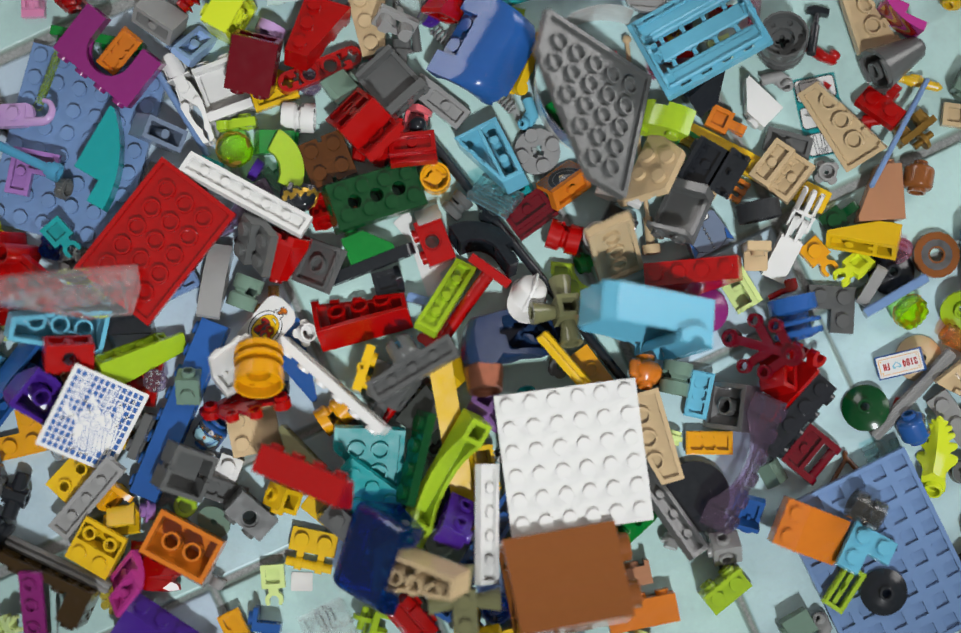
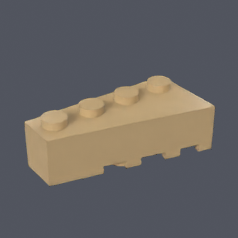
[373,538,471,601]

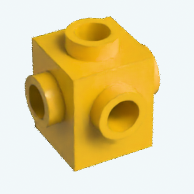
[262,481,303,516]

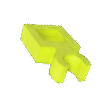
[832,253,876,288]

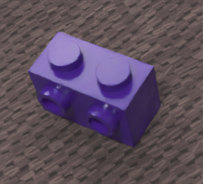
[433,492,475,551]

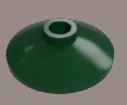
[842,385,890,431]

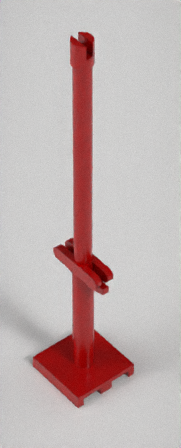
[382,253,512,424]

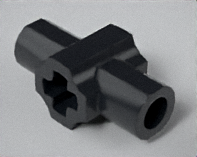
[1,471,32,520]

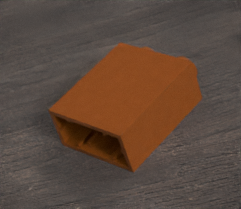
[499,520,643,633]

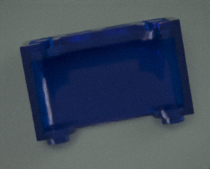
[333,500,424,615]

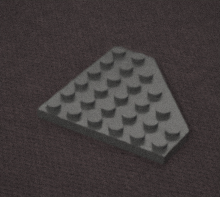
[533,8,652,200]

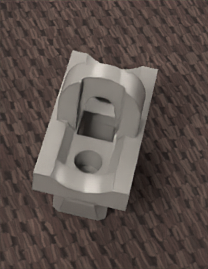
[371,3,419,43]

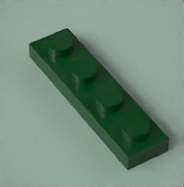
[396,409,437,507]

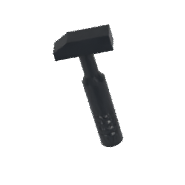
[805,5,830,56]

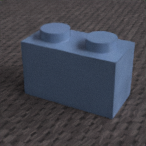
[128,112,188,153]

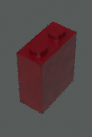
[223,29,283,100]

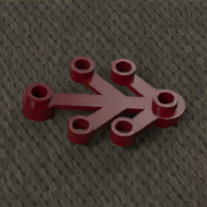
[721,313,805,379]

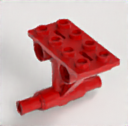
[0,231,103,326]

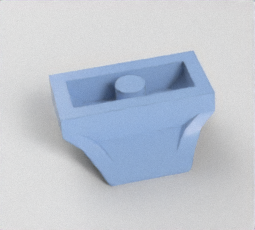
[165,25,217,68]

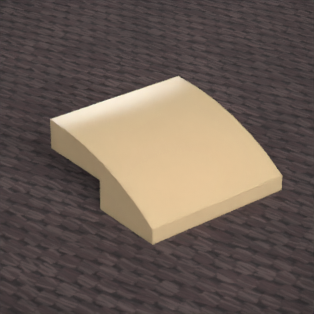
[748,138,816,205]

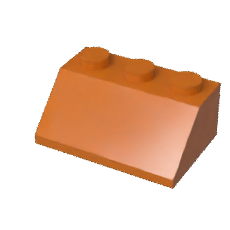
[138,508,227,585]

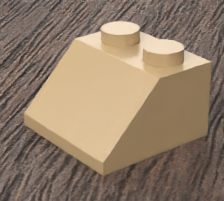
[226,405,283,458]

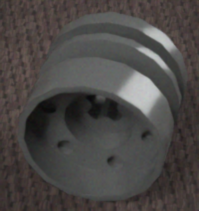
[758,11,809,71]

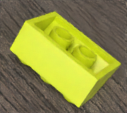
[200,0,258,45]

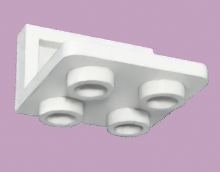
[208,333,250,399]

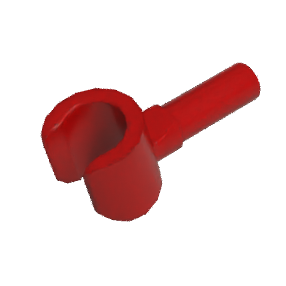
[767,278,798,301]

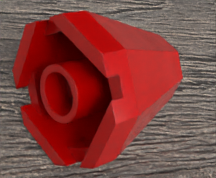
[269,225,313,284]

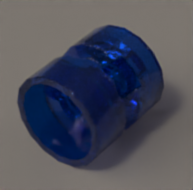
[481,591,510,625]

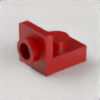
[309,193,333,231]

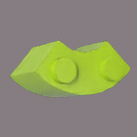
[640,99,697,141]

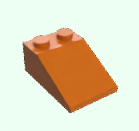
[767,495,851,566]

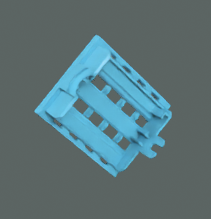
[627,0,774,101]

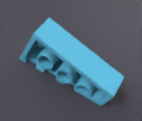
[3,304,112,354]

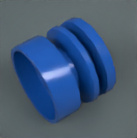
[766,292,824,341]

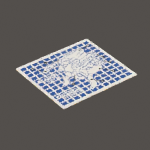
[36,364,149,468]

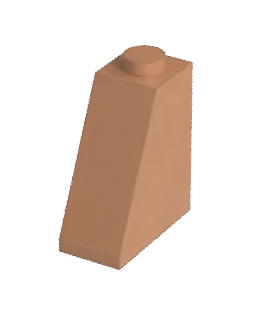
[854,159,906,224]

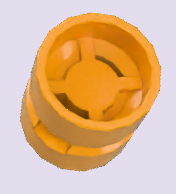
[420,162,451,196]
[313,398,356,437]

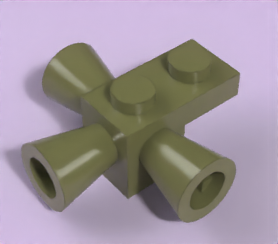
[528,274,584,348]
[428,564,501,633]

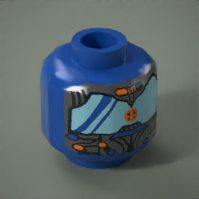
[896,410,931,446]
[192,418,228,451]

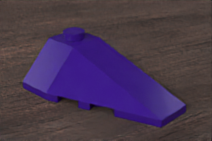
[2,366,63,425]

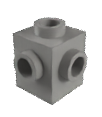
[706,528,742,566]

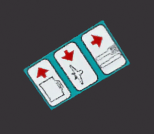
[793,72,840,159]

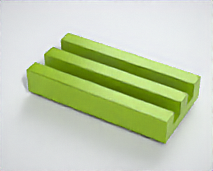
[820,568,867,615]

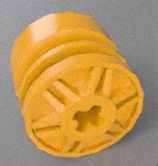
[234,337,284,399]

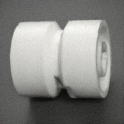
[280,102,317,134]

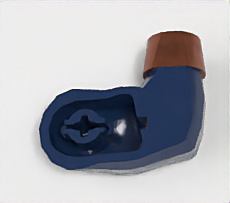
[461,310,561,397]

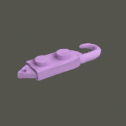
[0,98,56,129]

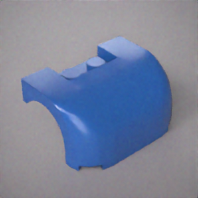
[426,0,536,105]

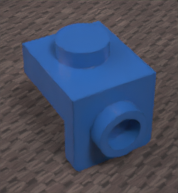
[735,493,766,534]
[248,605,283,633]

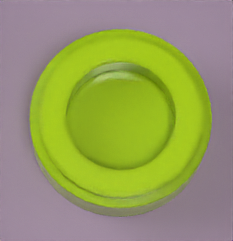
[173,496,198,517]

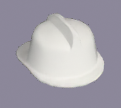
[507,273,547,324]

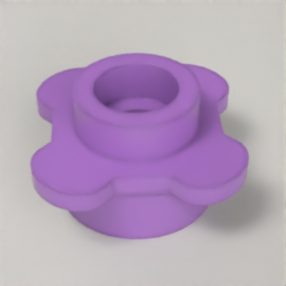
[139,499,156,523]

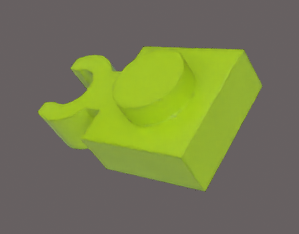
[216,113,259,133]

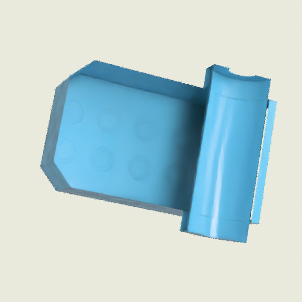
[578,279,715,360]

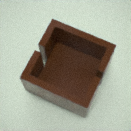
[297,130,359,192]

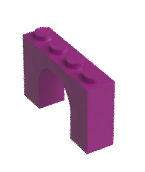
[53,3,166,109]

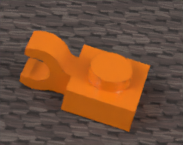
[704,104,747,138]

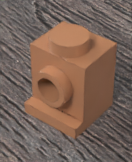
[624,558,653,586]

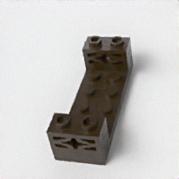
[0,544,101,630]

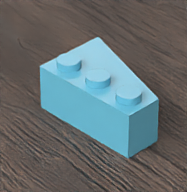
[454,117,529,195]

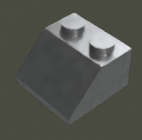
[703,381,763,434]

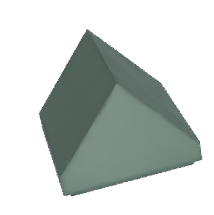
[756,458,788,489]

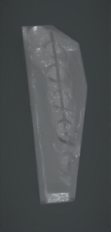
[0,264,141,320]

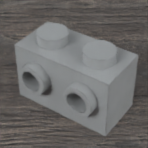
[131,0,189,46]

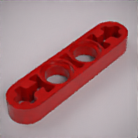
[277,46,362,95]

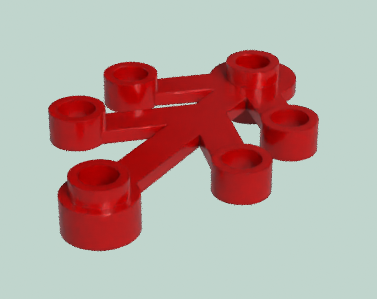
[199,391,292,423]

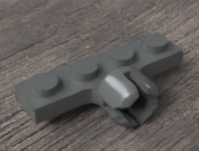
[366,334,461,405]

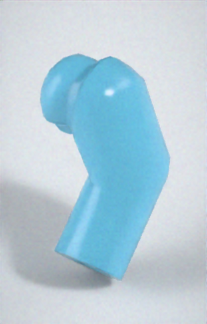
[517,97,539,131]

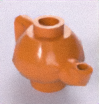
[628,354,663,390]

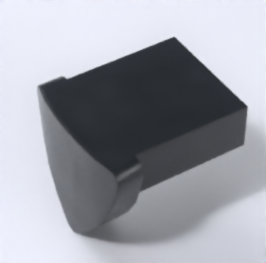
[371,265,405,295]

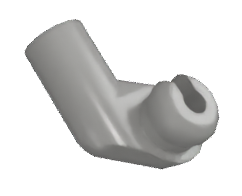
[812,611,832,633]

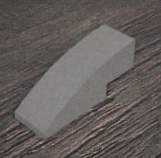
[196,244,234,320]

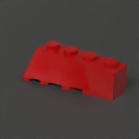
[643,255,743,296]
[311,292,413,352]
[251,442,354,510]

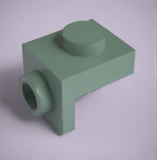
[175,367,202,405]

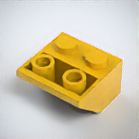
[65,515,128,580]

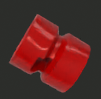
[544,218,584,256]

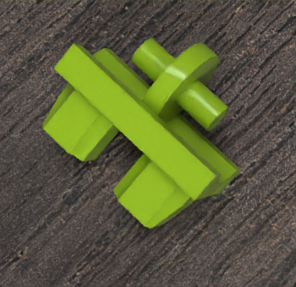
[352,597,390,633]

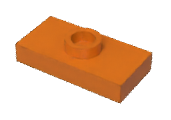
[96,26,143,76]

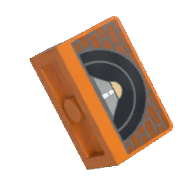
[536,160,592,211]

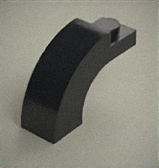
[448,221,519,278]

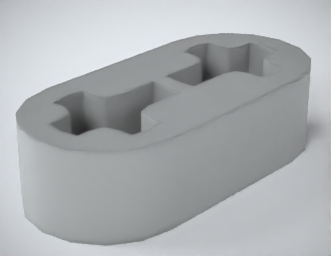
[855,264,888,308]

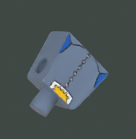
[686,210,735,259]

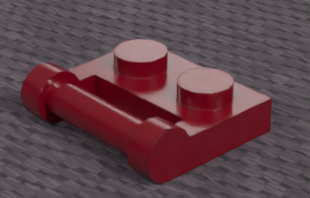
[780,423,842,486]

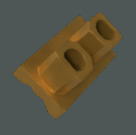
[892,108,937,150]

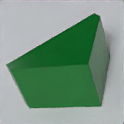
[254,130,295,156]

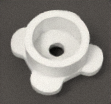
[292,319,317,347]

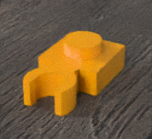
[799,235,839,278]

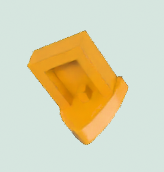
[96,482,135,512]

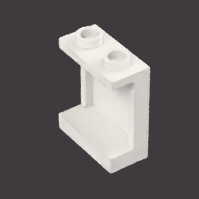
[191,53,255,126]

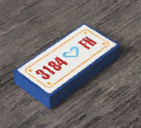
[874,347,927,381]

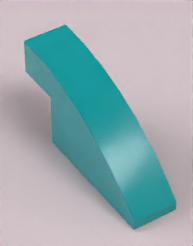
[74,106,125,213]

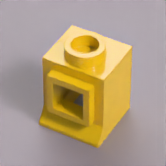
[103,502,141,535]

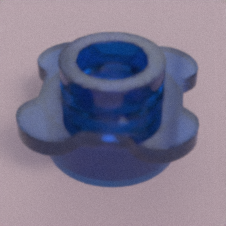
[39,236,63,261]

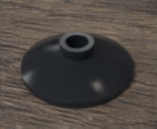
[868,250,915,295]
[860,568,908,616]

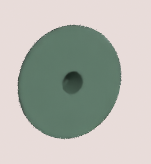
[197,506,231,537]

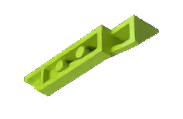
[93,332,187,384]

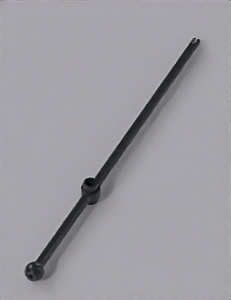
[408,116,640,393]

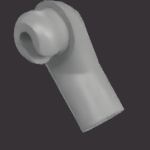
[759,71,794,92]

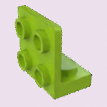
[697,563,752,616]

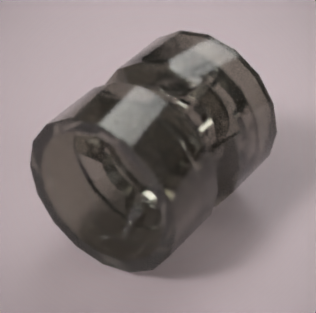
[843,488,889,531]

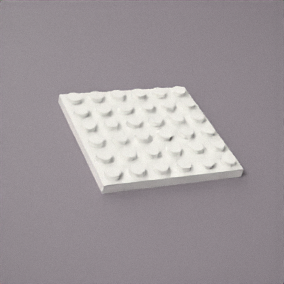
[493,378,654,538]

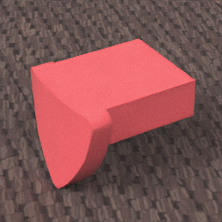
[402,104,433,133]

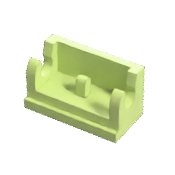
[721,266,763,314]

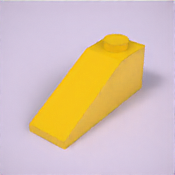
[826,220,902,261]

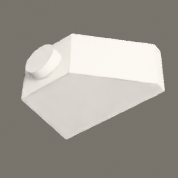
[743,75,783,131]

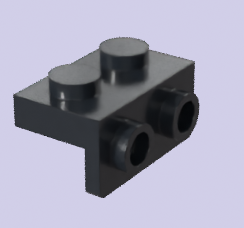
[677,135,729,185]

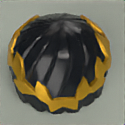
[280,182,319,212]

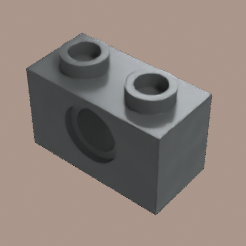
[222,486,279,542]

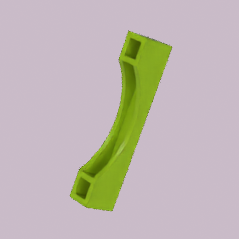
[394,408,492,549]

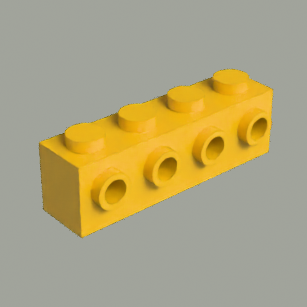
[46,431,135,503]

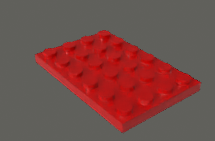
[73,157,237,326]

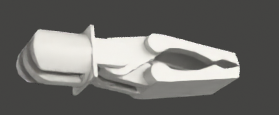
[162,53,217,147]
[761,185,826,284]

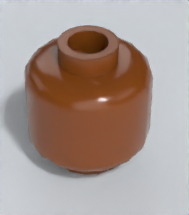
[903,160,935,196]

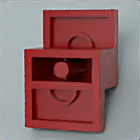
[325,87,405,162]

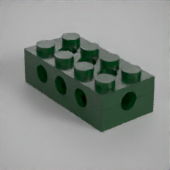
[321,166,428,235]

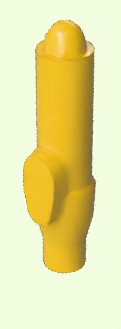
[898,74,943,92]

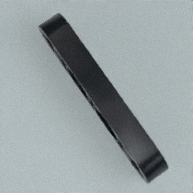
[333,242,416,287]

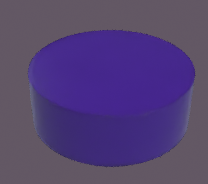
[246,158,265,182]

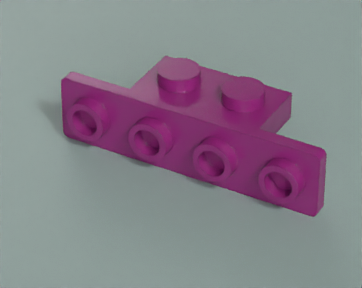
[18,570,48,633]

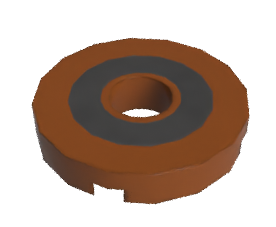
[912,232,960,278]

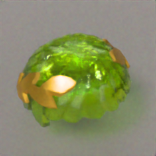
[215,131,254,168]
[892,294,929,330]

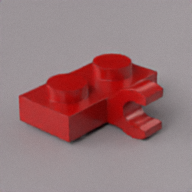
[854,84,907,131]

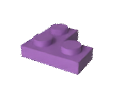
[4,146,62,197]

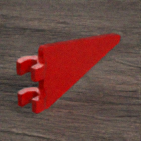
[757,341,827,434]

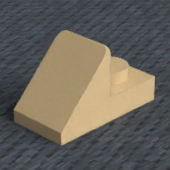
[741,241,772,271]

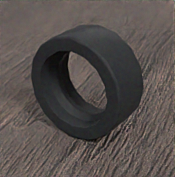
[735,197,782,225]

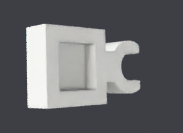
[205,450,245,483]

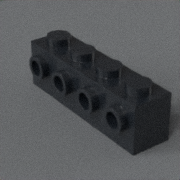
[753,373,837,459]

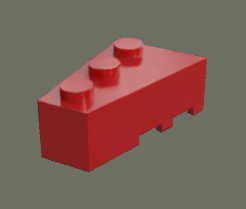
[284,0,351,71]

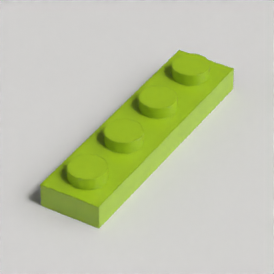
[414,258,477,338]

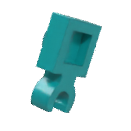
[40,215,82,258]

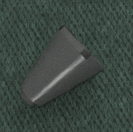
[859,36,926,93]

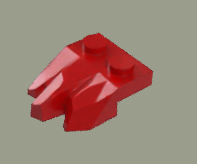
[130,540,184,592]

